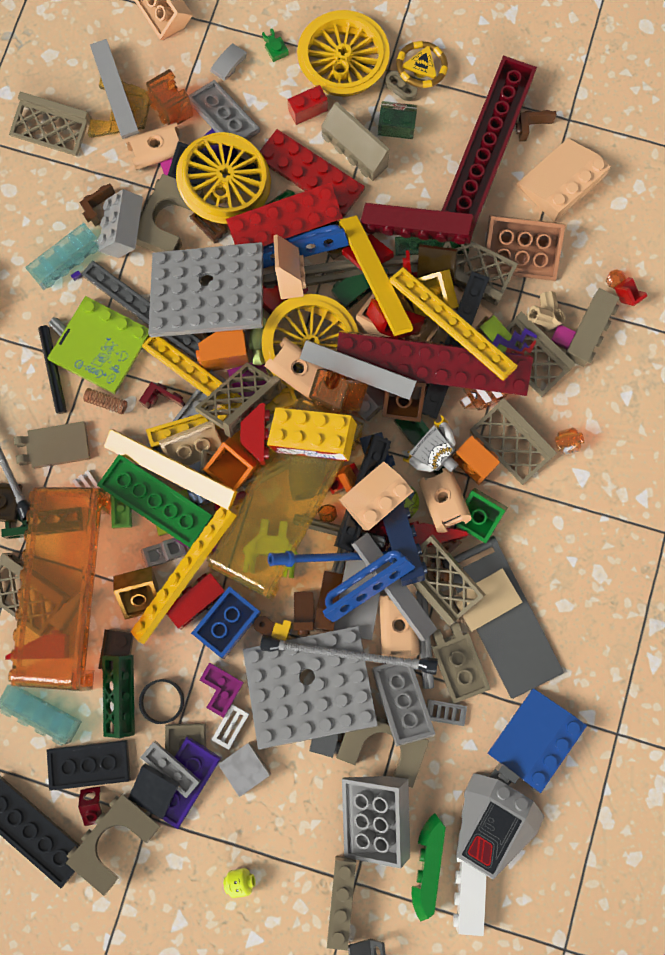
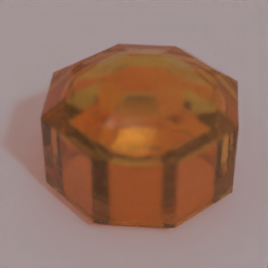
[606,269,626,289]
[318,504,338,522]

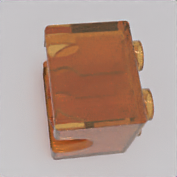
[146,69,193,125]
[309,369,368,414]

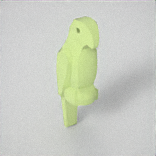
[249,308,267,365]

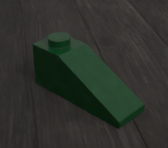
[331,268,390,311]

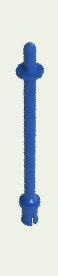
[268,547,395,567]

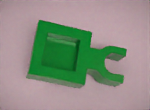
[262,28,289,62]

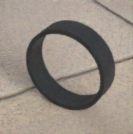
[139,679,184,724]

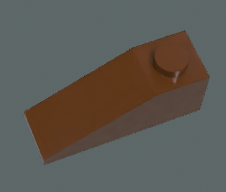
[314,571,343,632]

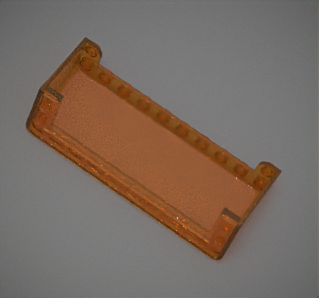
[8,487,111,691]

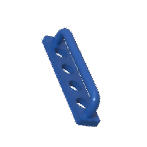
[263,225,349,268]
[323,550,415,622]

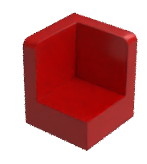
[614,277,648,306]

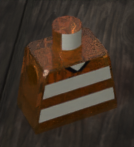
[459,388,508,411]

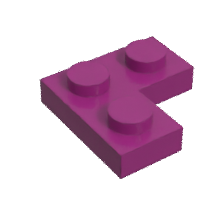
[200,663,244,718]

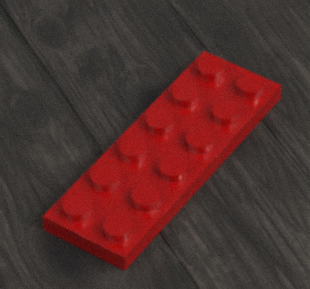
[260,129,365,217]
[226,182,343,246]

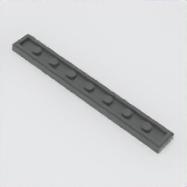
[81,260,202,361]

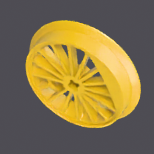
[297,10,390,97]
[176,132,271,224]
[262,294,359,392]

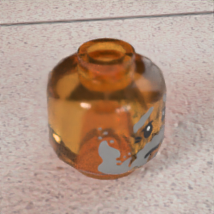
[555,428,584,455]

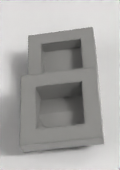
[210,43,247,81]
[141,538,186,567]

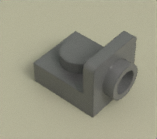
[489,762,520,786]

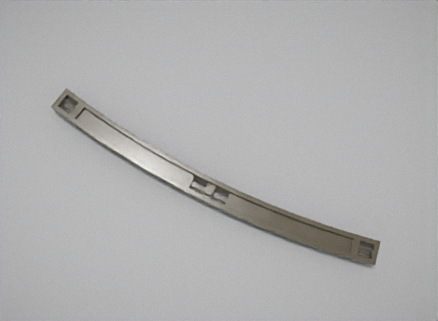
[263,255,465,288]

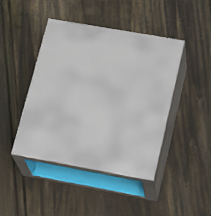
[218,742,271,797]

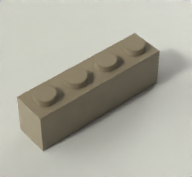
[565,288,619,367]
[327,856,356,951]

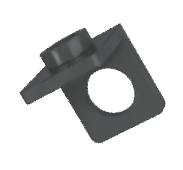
[348,939,386,955]

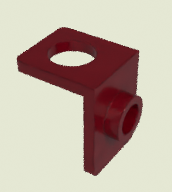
[78,787,102,826]

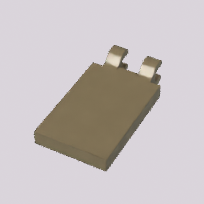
[14,421,90,469]
[431,622,490,704]

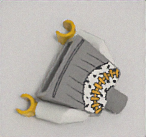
[403,415,458,472]

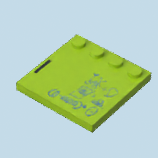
[48,296,149,394]

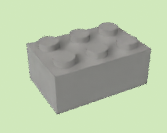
[98,189,143,258]

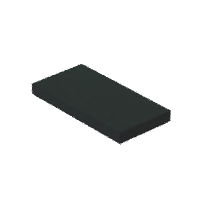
[47,740,131,791]

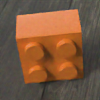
[452,435,500,485]

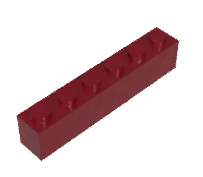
[360,203,475,244]

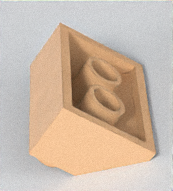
[135,0,193,40]
[274,235,306,299]
[339,461,414,530]

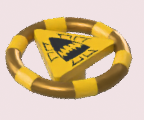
[396,41,448,88]

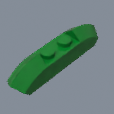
[411,813,446,922]

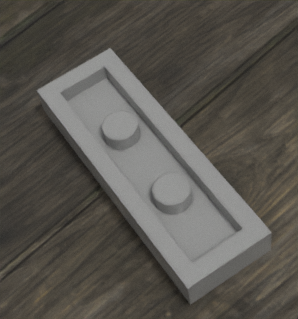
[140,741,201,798]

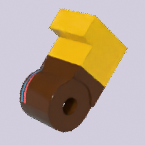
[253,616,293,641]

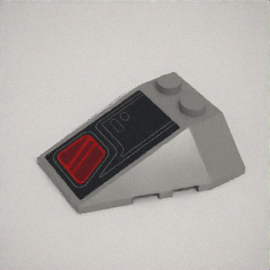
[456,773,544,879]

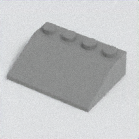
[342,776,410,869]

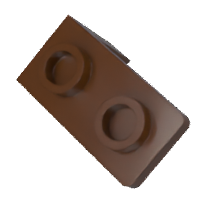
[515,110,557,142]
[79,183,115,227]
[429,540,462,582]
[293,592,314,635]

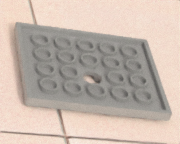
[148,242,263,337]
[243,626,378,750]

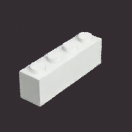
[453,852,486,936]

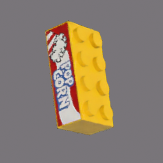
[267,407,357,461]

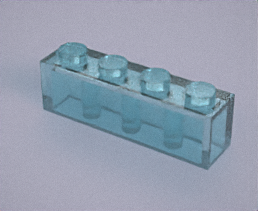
[25,223,99,290]
[0,684,82,746]

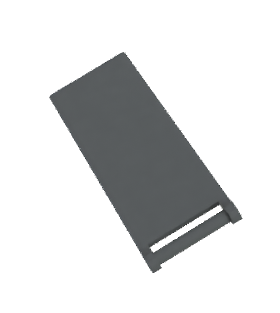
[442,535,564,699]

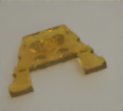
[87,77,152,138]

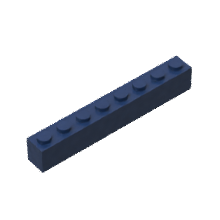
[360,432,428,587]

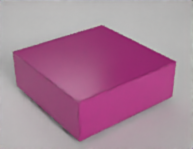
[551,325,576,350]

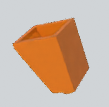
[196,329,249,372]
[203,430,270,491]

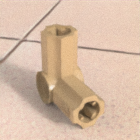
[527,291,565,331]

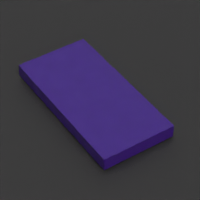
[163,736,221,829]

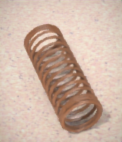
[83,388,127,415]

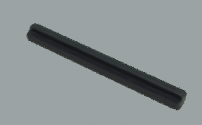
[38,325,67,414]

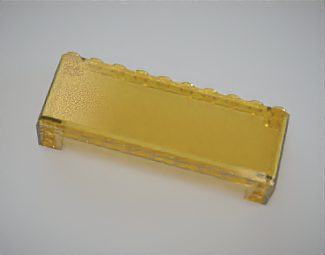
[206,397,364,602]

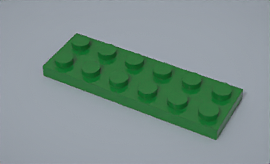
[97,454,213,548]

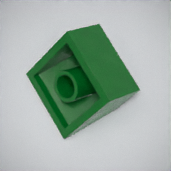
[455,488,508,543]

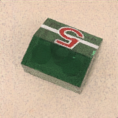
[378,101,417,139]

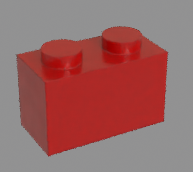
[287,85,328,125]

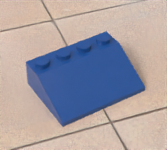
[487,688,587,793]

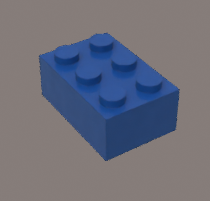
[191,587,262,659]

